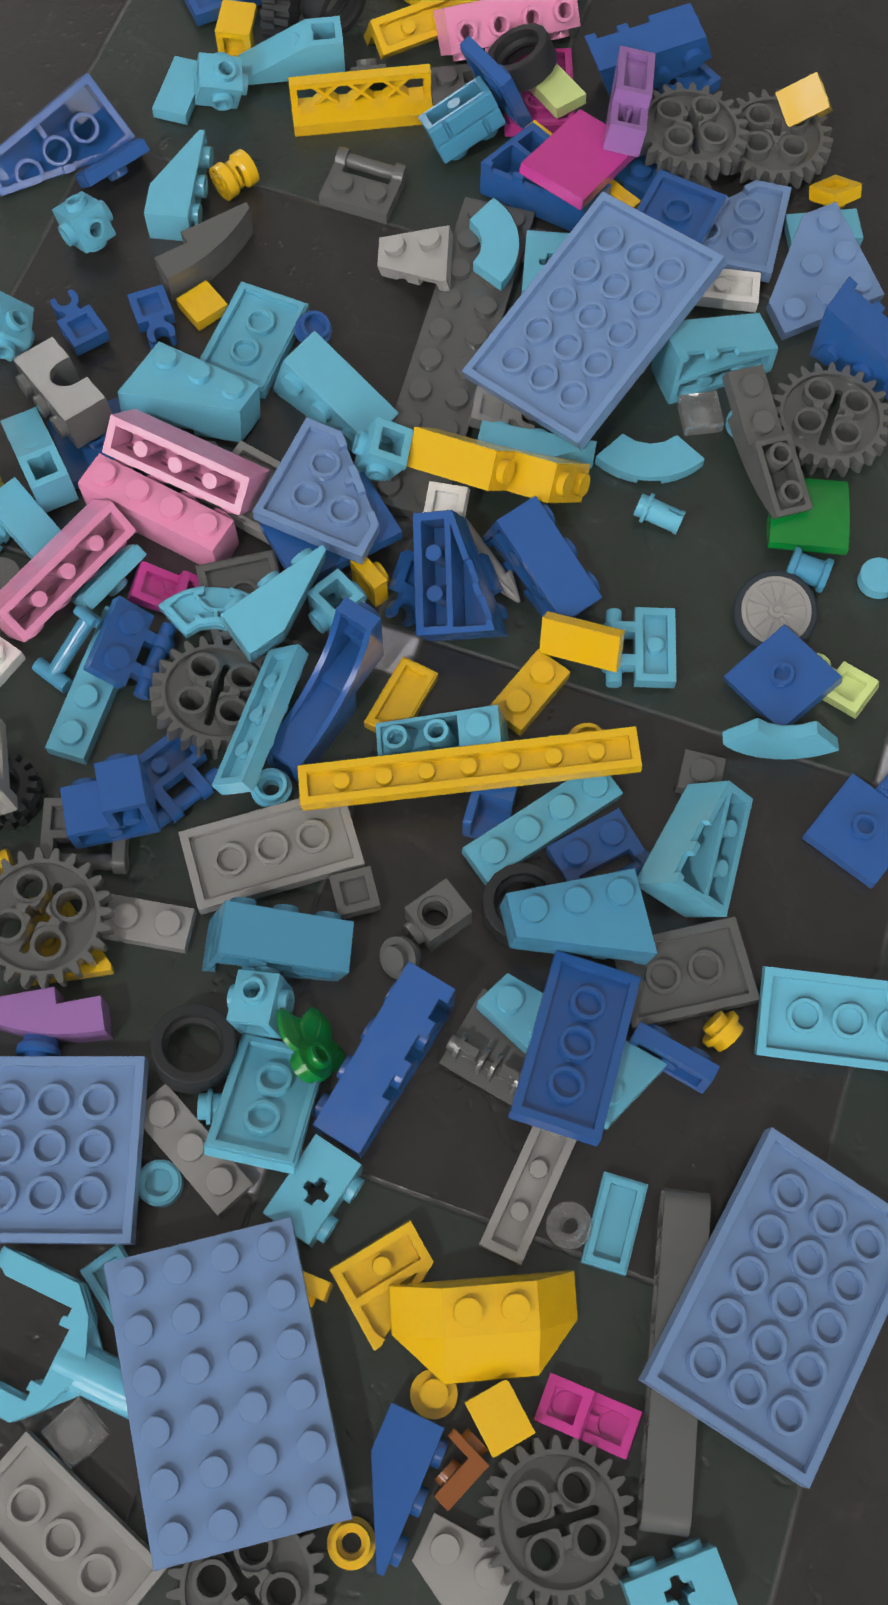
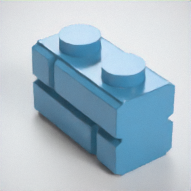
[418,75,506,164]

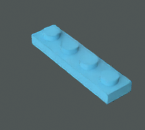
[45,606,118,765]
[212,644,309,795]
[461,776,623,886]

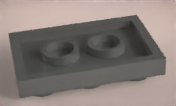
[611,917,760,1031]

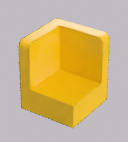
[215,0,257,57]
[775,72,833,127]
[464,1380,536,1458]

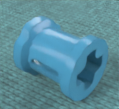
[786,546,834,593]

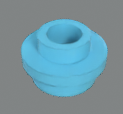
[251,768,292,808]

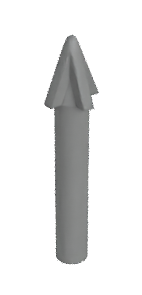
[465,517,521,603]

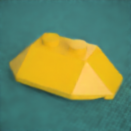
[389,1270,578,1384]

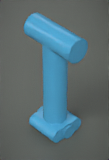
[32,605,104,693]

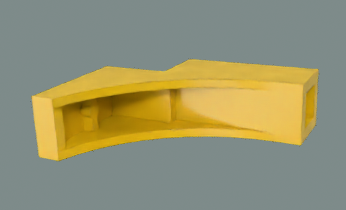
[406,427,591,503]

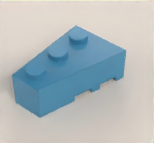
[499,868,657,965]
[202,897,354,981]

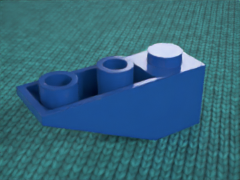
[371,1402,449,1577]

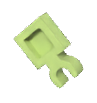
[817,653,879,719]

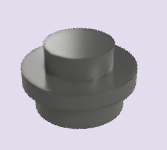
[380,935,422,979]

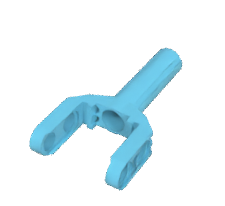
[0,1245,129,1423]

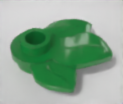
[277,1007,345,1084]

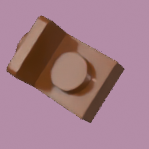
[434,1428,489,1511]

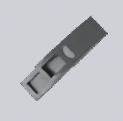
[722,364,813,519]

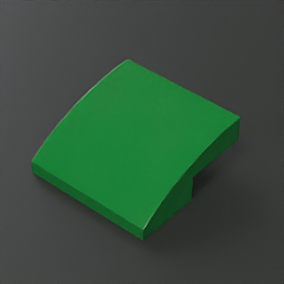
[766,478,850,555]

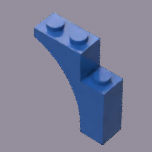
[266,597,384,783]

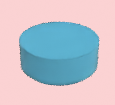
[857,557,888,599]
[139,1160,184,1208]

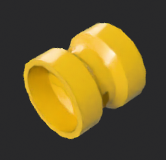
[209,149,260,201]

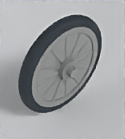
[733,570,818,648]

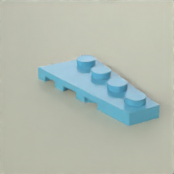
[476,973,667,1130]

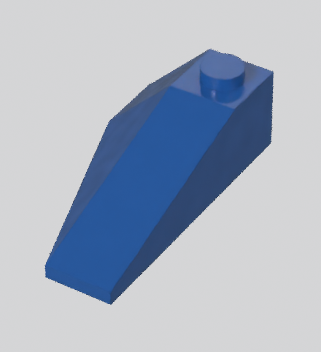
[0,73,135,196]

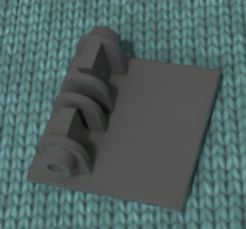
[439,988,525,1105]

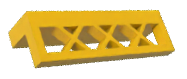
[364,0,478,60]
[288,64,433,137]

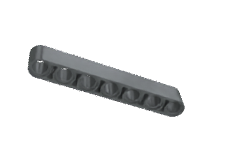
[637,1187,711,1537]

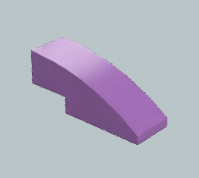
[603,46,656,157]
[0,987,113,1043]

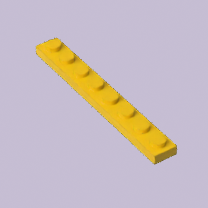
[298,726,642,811]

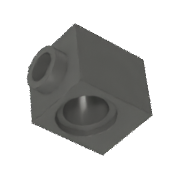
[403,878,472,953]

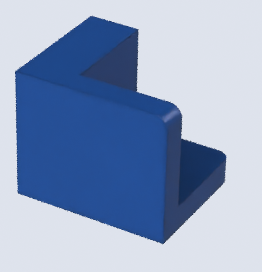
[462,786,517,839]

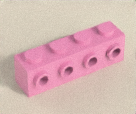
[433,0,581,61]
[102,409,271,515]
[78,453,239,565]
[0,499,137,642]

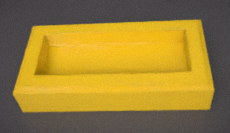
[539,611,625,672]
[364,656,438,733]

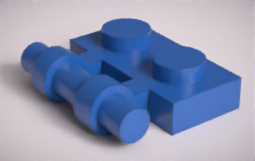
[83,596,177,700]
[139,735,218,829]

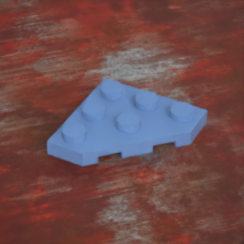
[703,180,792,283]
[766,202,885,340]
[252,417,380,565]

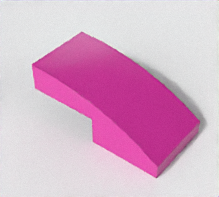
[127,561,200,612]
[534,1373,644,1460]

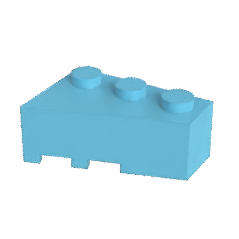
[651,313,779,405]
[272,331,399,451]
[118,342,261,442]
[637,781,753,917]

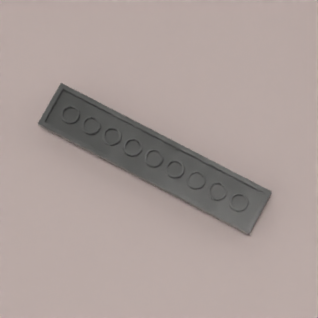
[371,197,535,519]

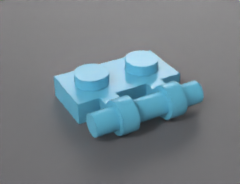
[602,607,677,688]

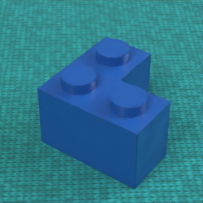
[60,753,161,849]

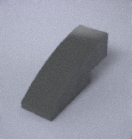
[154,202,254,303]

